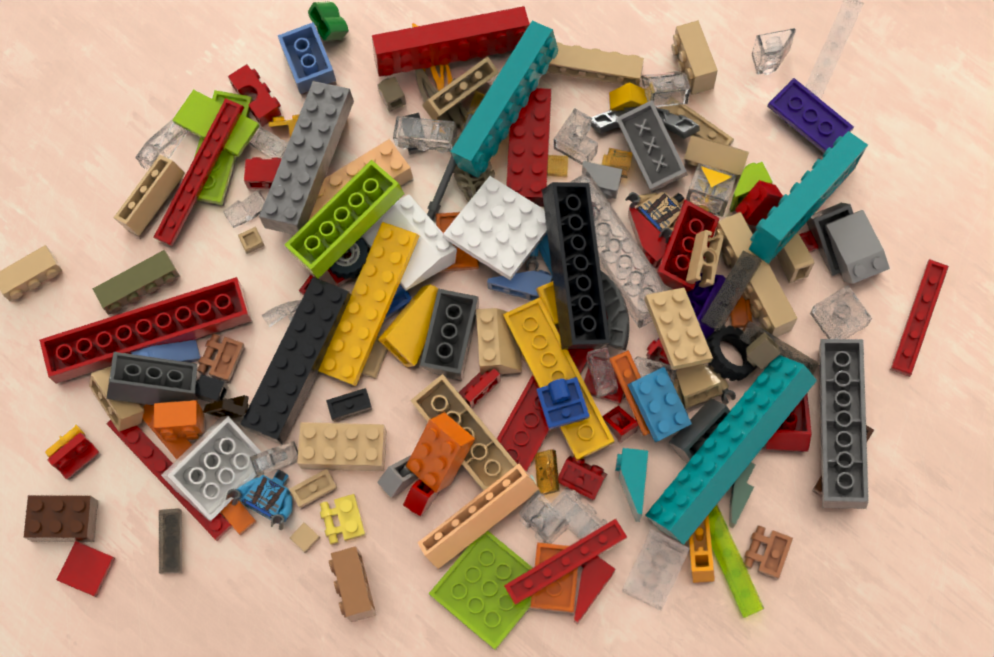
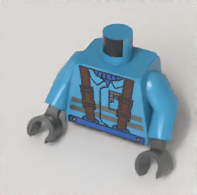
[226,470,292,530]

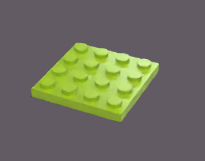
[429,531,533,650]

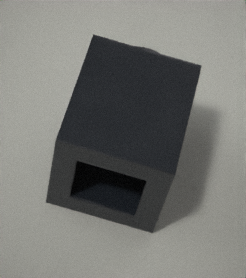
[195,374,229,403]

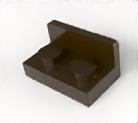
[203,395,249,419]

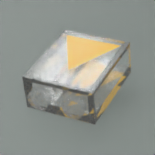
[685,163,737,217]

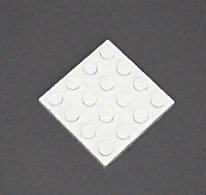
[443,176,547,280]

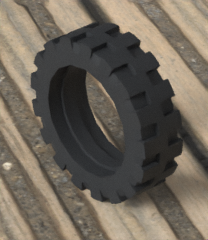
[706,325,757,381]

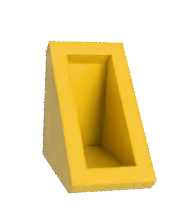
[609,82,649,111]

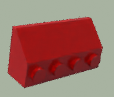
[657,200,720,292]

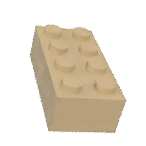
[297,422,387,471]

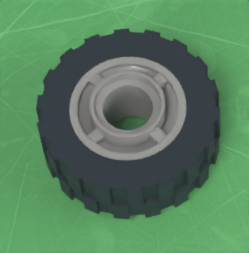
[329,237,370,279]

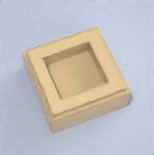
[238,227,265,254]
[290,523,320,553]

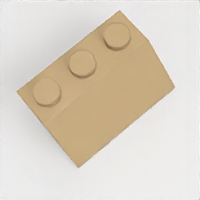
[476,308,522,375]

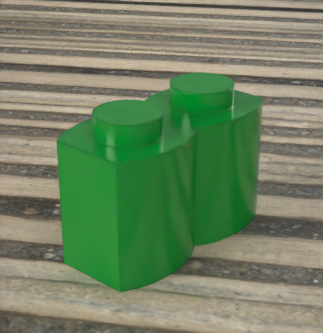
[308,1,349,41]

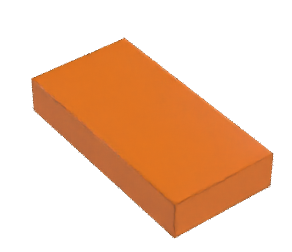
[729,287,753,328]

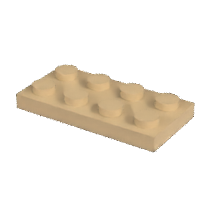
[644,288,713,370]

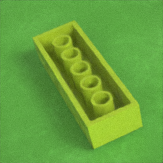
[285,159,404,279]

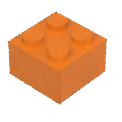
[154,400,205,442]

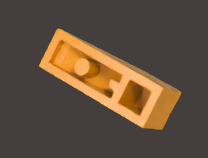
[689,514,715,583]

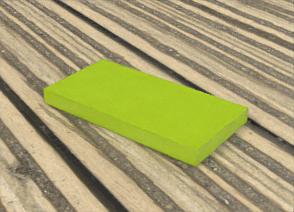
[172,89,260,157]

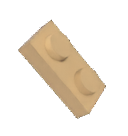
[290,469,337,508]

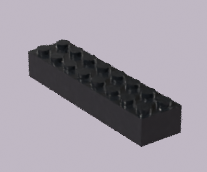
[542,182,610,350]
[241,277,351,445]

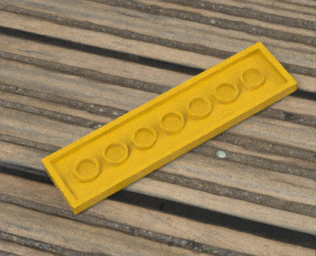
[318,222,420,386]
[503,297,615,461]

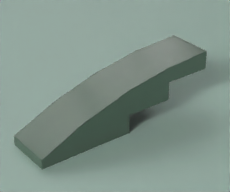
[729,462,756,528]

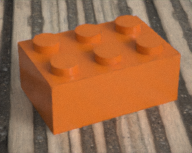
[406,412,475,493]

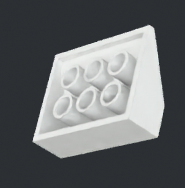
[361,195,457,291]
[161,416,270,521]

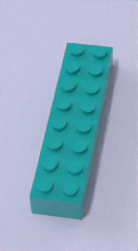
[450,20,559,178]
[748,131,868,264]

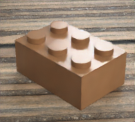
[329,546,376,622]

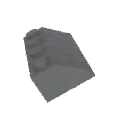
[420,289,479,381]
[106,352,198,405]

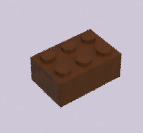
[23,495,98,542]

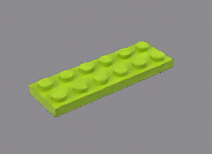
[194,90,253,205]

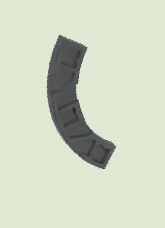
[589,107,700,139]
[601,271,630,350]

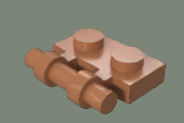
[197,334,245,382]
[743,526,793,579]

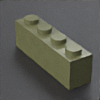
[93,250,180,315]

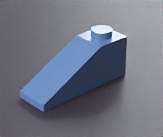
[487,270,553,301]
[131,340,201,363]

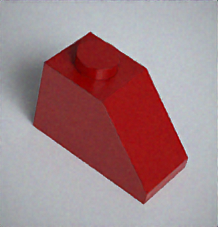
[403,479,440,516]

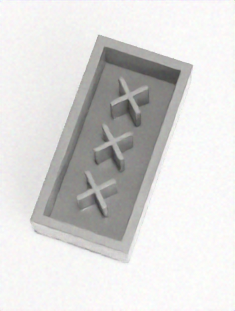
[616,100,688,192]

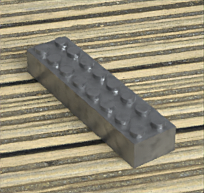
[259,81,354,235]
[819,339,869,509]

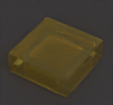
[548,155,568,177]

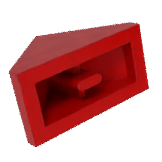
[602,405,639,443]

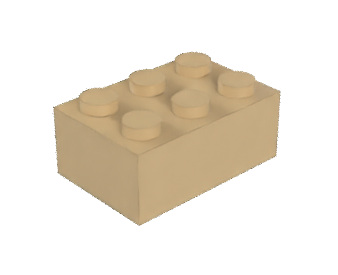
[671,20,718,95]

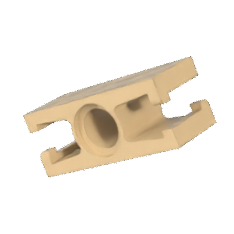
[686,230,724,288]

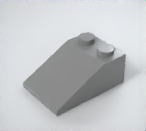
[825,210,890,284]

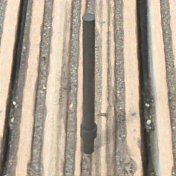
[427,114,473,221]

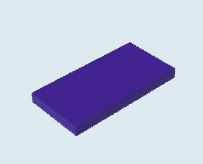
[767,78,854,153]

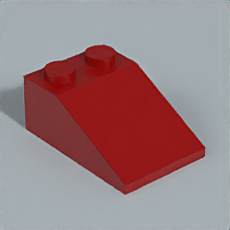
[765,393,812,452]

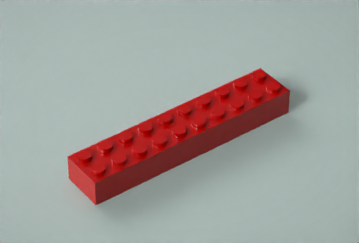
[39,277,252,384]

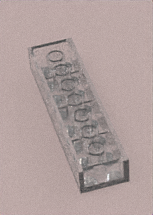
[570,172,668,329]

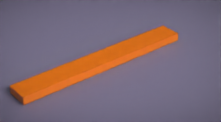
[142,404,257,536]

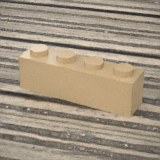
[422,57,499,121]
[113,155,185,236]

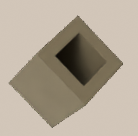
[377,77,406,112]
[746,332,780,370]

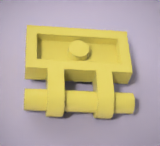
[320,494,366,545]

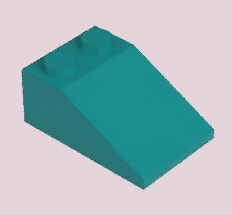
[615,448,648,522]

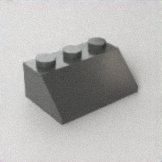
[669,398,730,463]

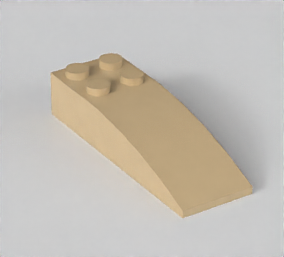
[410,374,518,491]

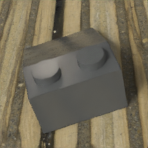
[807,203,853,276]

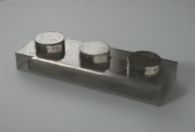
[159,508,182,575]

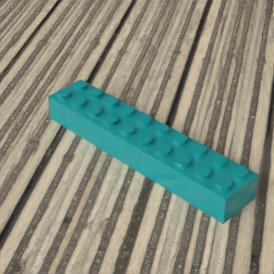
[645,355,817,545]

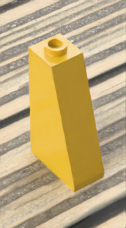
[378,284,438,367]

